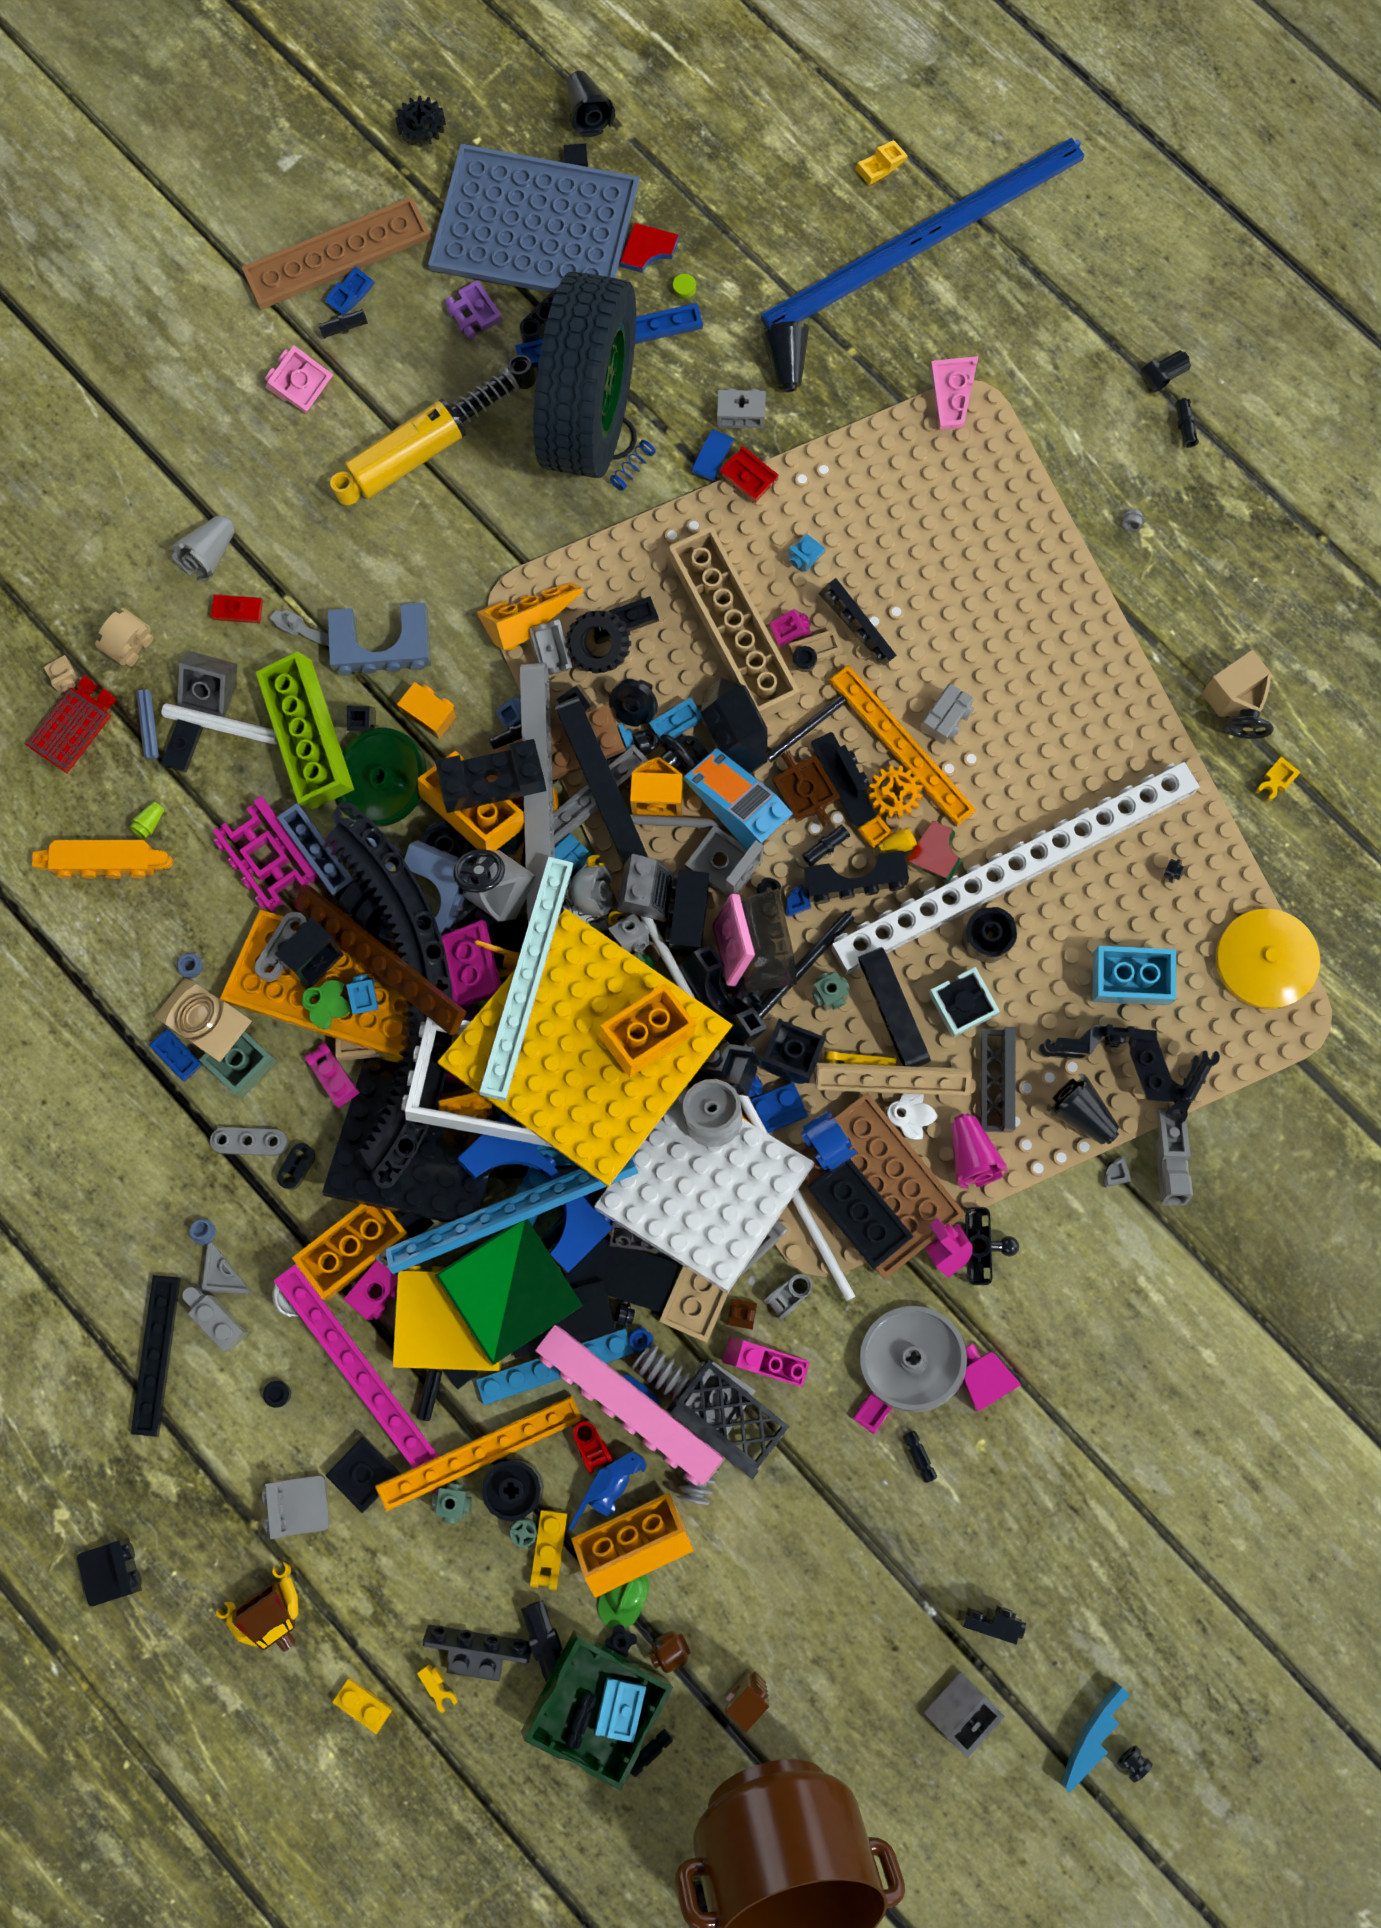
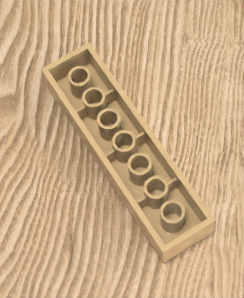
[669,526,800,719]

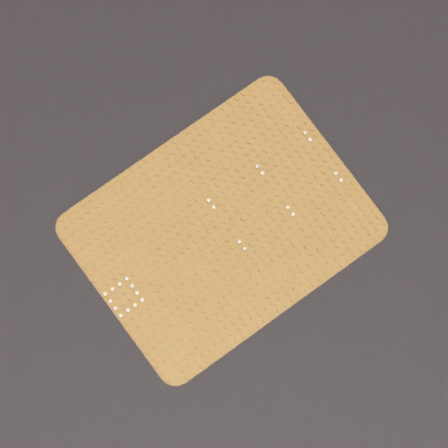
[488,380,1332,1277]

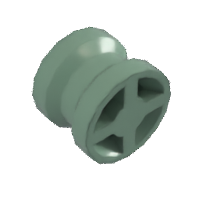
[510,1519,538,1548]

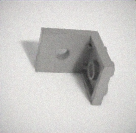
[685,826,764,897]

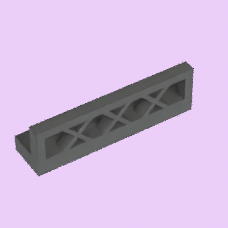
[981,1027,1016,1133]

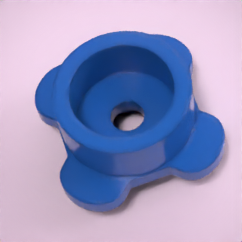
[748,1075,763,1097]

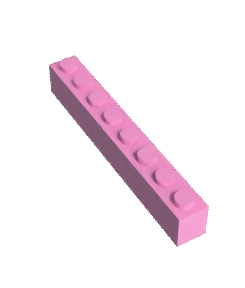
[535,1325,725,1486]

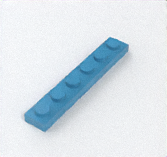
[476,1328,634,1405]

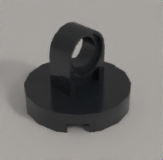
[609,679,658,727]

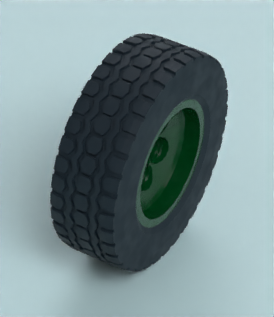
[533,272,636,478]

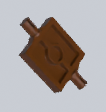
[772,750,840,827]

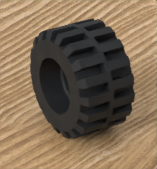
[566,610,631,673]

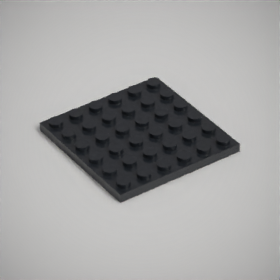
[322,1057,500,1223]

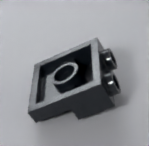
[956,1605,1026,1645]

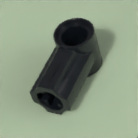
[1140,350,1191,393]

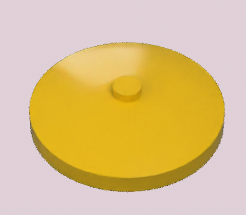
[1216,909,1320,1010]

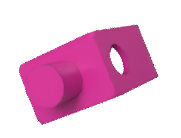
[963,1343,1021,1411]

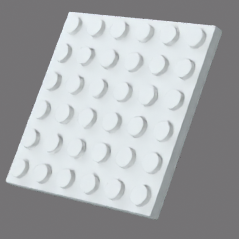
[594,1087,814,1294]

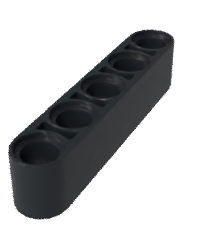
[858,947,931,1067]

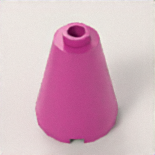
[951,1113,1008,1189]

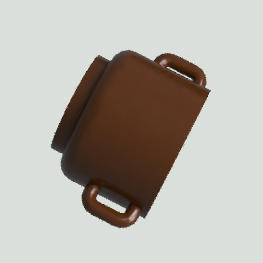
[675,1759,905,1928]

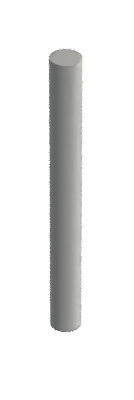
[630,814,720,829]

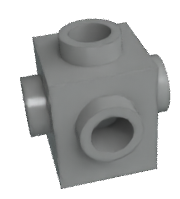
[608,914,650,955]

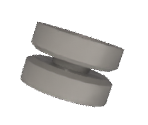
[683,1079,742,1147]

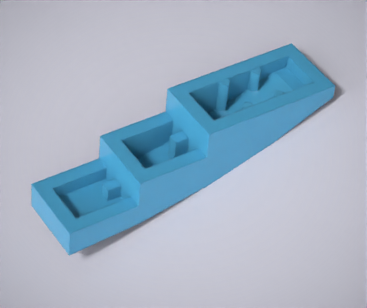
[1061,1683,1130,1793]

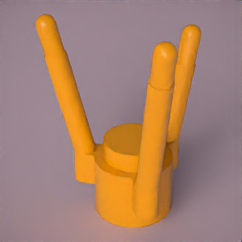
[475,940,520,977]

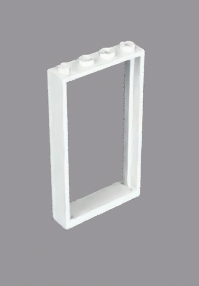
[401,1017,552,1147]

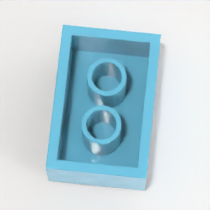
[1092,946,1176,1005]

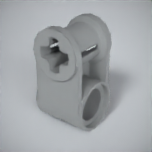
[763,1274,812,1321]

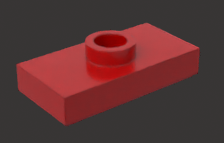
[211,594,263,624]

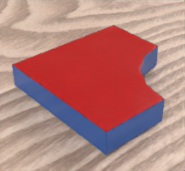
[620,223,679,273]

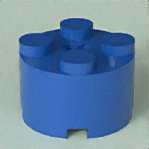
[800,1110,858,1171]

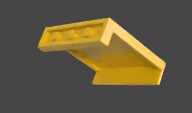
[393,1266,501,1371]

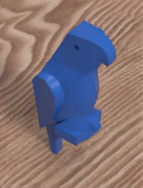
[568,1451,647,1531]

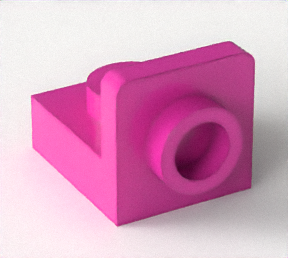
[769,609,812,646]

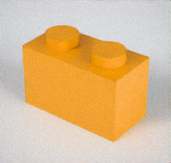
[397,682,457,739]

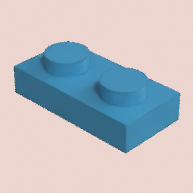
[649,698,704,743]

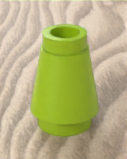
[129,802,165,839]

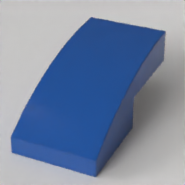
[324,266,375,315]
[692,429,734,481]

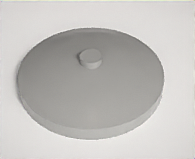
[860,1306,967,1413]

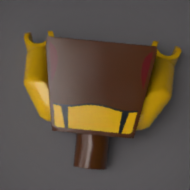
[216,1562,299,1652]

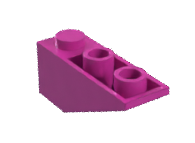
[722,1337,810,1387]

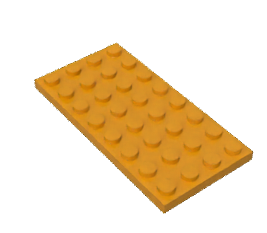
[220,910,437,1059]

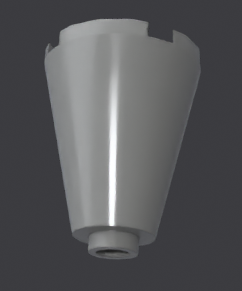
[170,516,235,582]

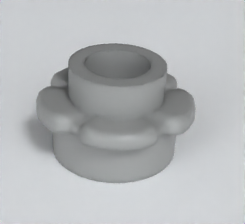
[1121,509,1145,531]

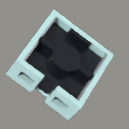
[928,967,1000,1038]

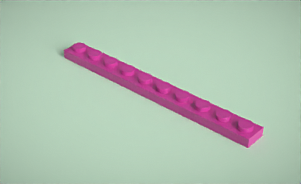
[273,1264,444,1494]

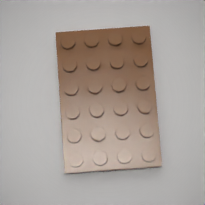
[794,1092,966,1280]

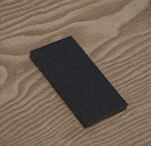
[807,1159,914,1270]
[565,1239,679,1313]
[513,1280,617,1359]

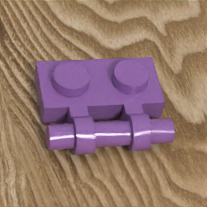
[445,280,503,340]

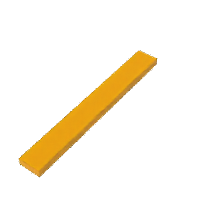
[829,664,976,827]
[376,1395,583,1512]

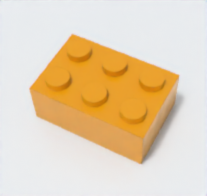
[599,984,696,1078]

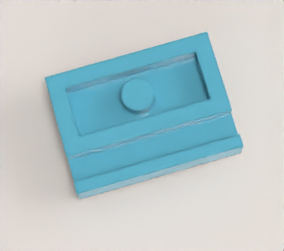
[594,1677,646,1743]

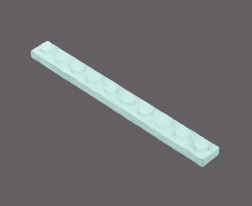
[480,857,573,1102]

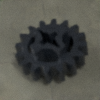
[395,96,446,146]

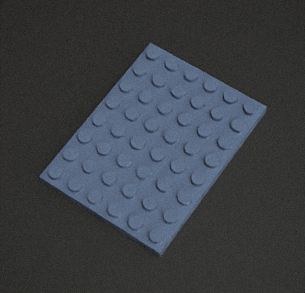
[428,144,640,293]

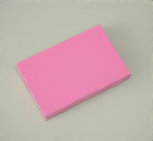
[712,894,755,986]

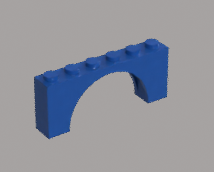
[456,1115,613,1274]

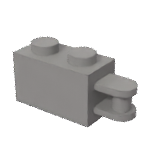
[182,1287,250,1352]

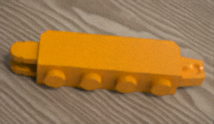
[32,840,174,879]

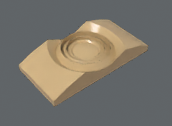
[154,978,252,1062]

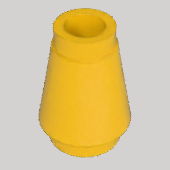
[878,827,917,854]

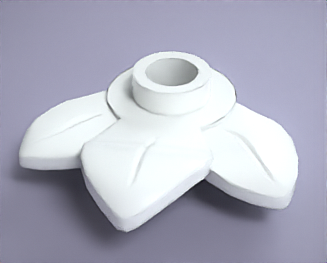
[887,1093,938,1140]

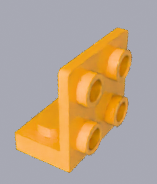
[438,1087,493,1119]

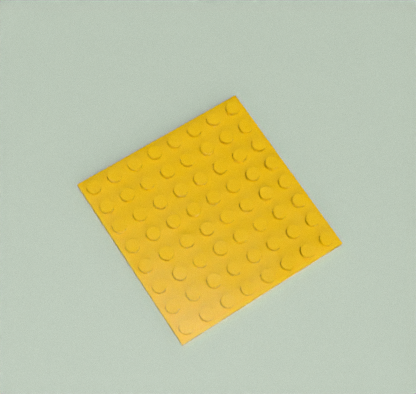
[438,909,732,1187]

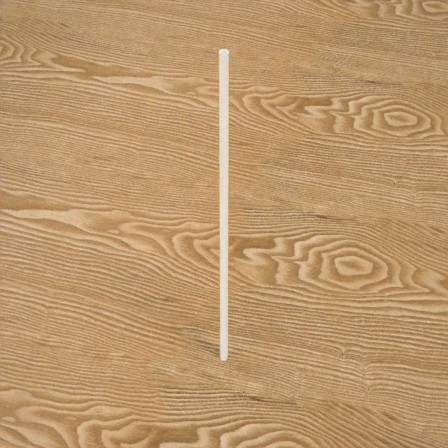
[640,916,855,1301]

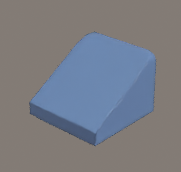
[495,698,521,730]

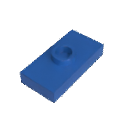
[149,1028,203,1082]

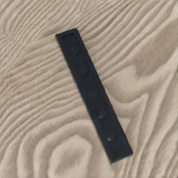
[131,1275,181,1437]

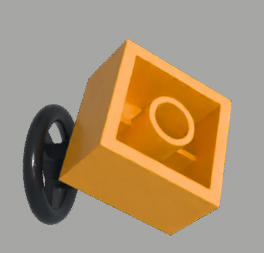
[630,734,696,817]

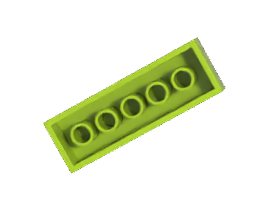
[256,651,354,810]

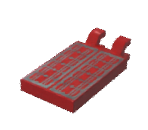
[26,675,117,774]

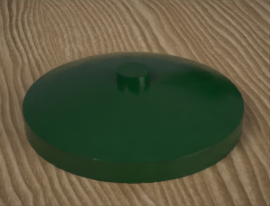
[338,728,427,827]

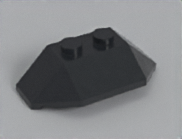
[700,678,768,775]

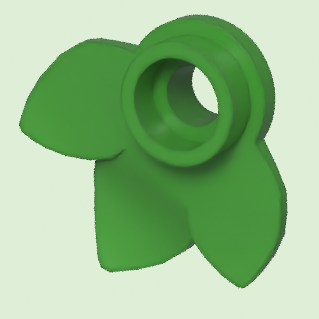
[302,980,351,1030]

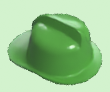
[598,1574,649,1629]

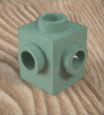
[812,972,850,1012]
[432,1483,472,1523]

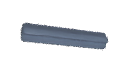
[136,689,159,760]

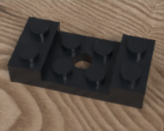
[435,739,546,813]

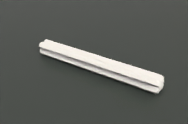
[161,703,278,745]

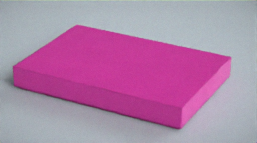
[441,920,501,1008]

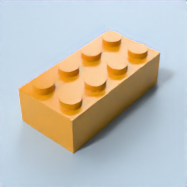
[417,751,524,851]
[292,1204,411,1301]
[571,1493,694,1598]

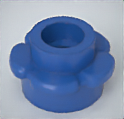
[628,1327,653,1353]

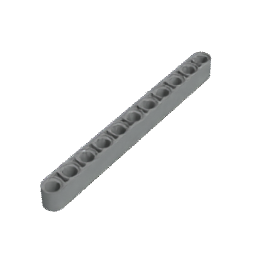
[520,662,555,925]

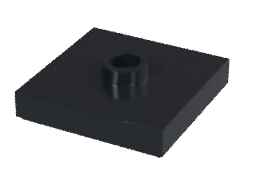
[325,1436,401,1513]

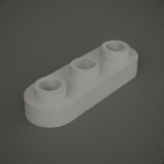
[255,912,307,982]
[210,1127,289,1156]

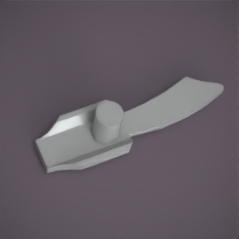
[270,610,329,646]

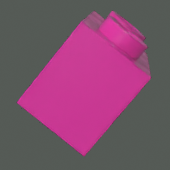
[344,1261,398,1320]

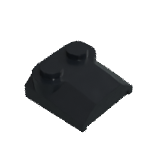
[761,1018,827,1084]

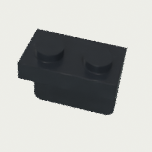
[77,1538,142,1606]

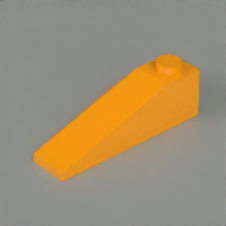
[477,582,583,651]

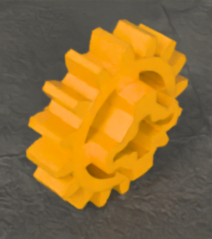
[868,765,923,820]

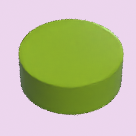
[673,274,696,299]

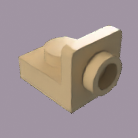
[44,655,80,693]

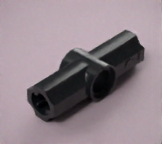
[521,1600,562,1682]

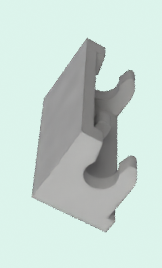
[528,619,573,675]

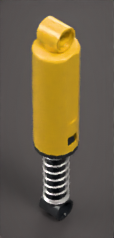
[330,355,536,505]

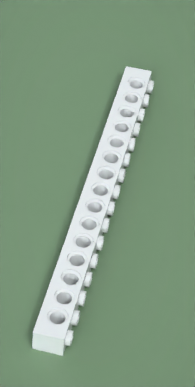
[831,762,1200,975]

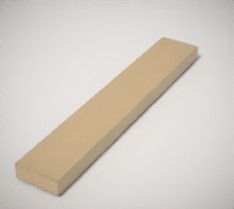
[815,1063,972,1096]

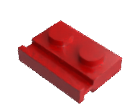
[720,446,779,503]

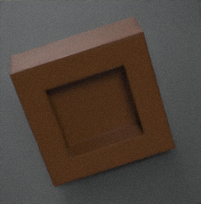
[727,1299,757,1330]

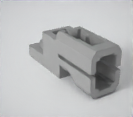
[1155,1108,1193,1206]

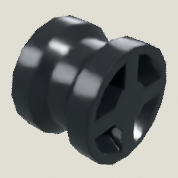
[1117,1745,1153,1783]

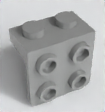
[262,1476,330,1539]

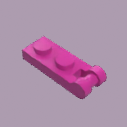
[304,1041,359,1108]

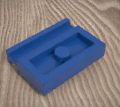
[750,1082,808,1133]

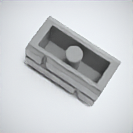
[920,683,974,744]

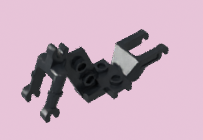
[1039,1024,1220,1124]

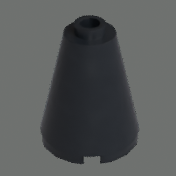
[567,71,615,137]
[762,321,809,393]
[1047,1073,1119,1144]

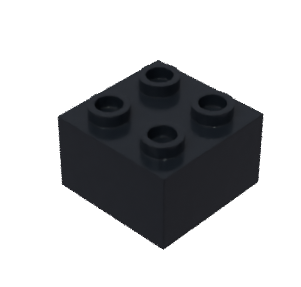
[274,918,344,989]

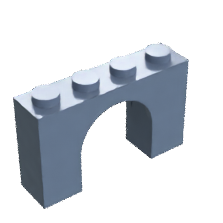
[328,603,431,676]
[378,841,473,959]

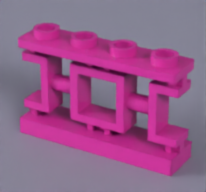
[212,796,321,913]

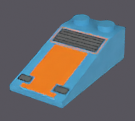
[683,748,793,851]

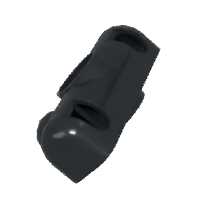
[965,1207,1020,1286]

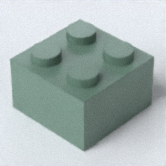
[199,1031,278,1098]

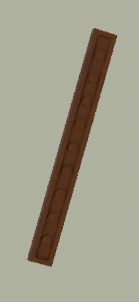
[294,885,466,1035]

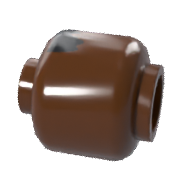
[648,1631,691,1673]

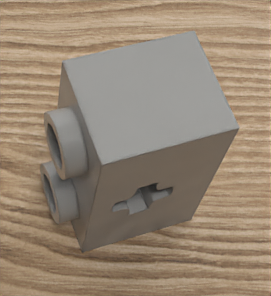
[717,388,766,429]

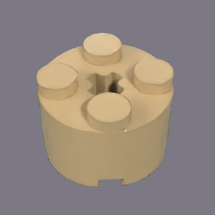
[95,608,153,667]

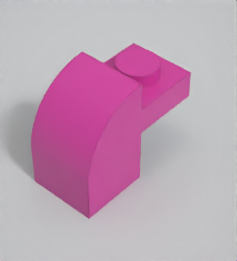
[925,1218,973,1278]

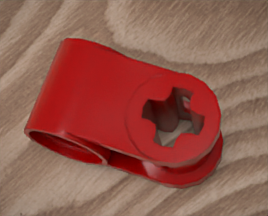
[573,1420,614,1474]

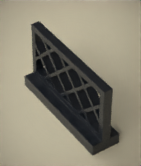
[666,1360,790,1480]

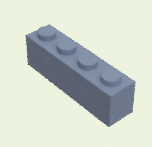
[277,803,354,901]

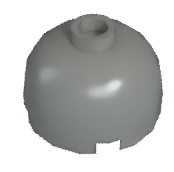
[568,866,613,916]

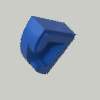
[786,884,811,917]

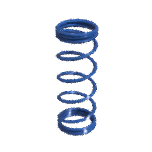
[610,440,656,490]

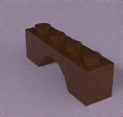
[725,1670,770,1733]

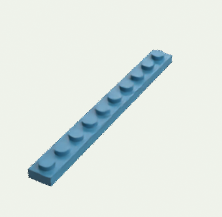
[385,1156,638,1274]

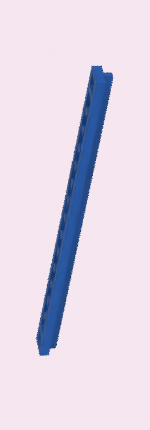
[761,137,1085,330]

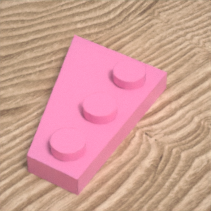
[930,356,979,430]

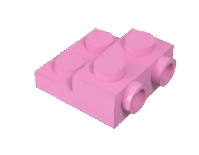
[265,345,333,414]

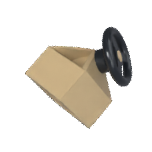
[1201,650,1274,739]

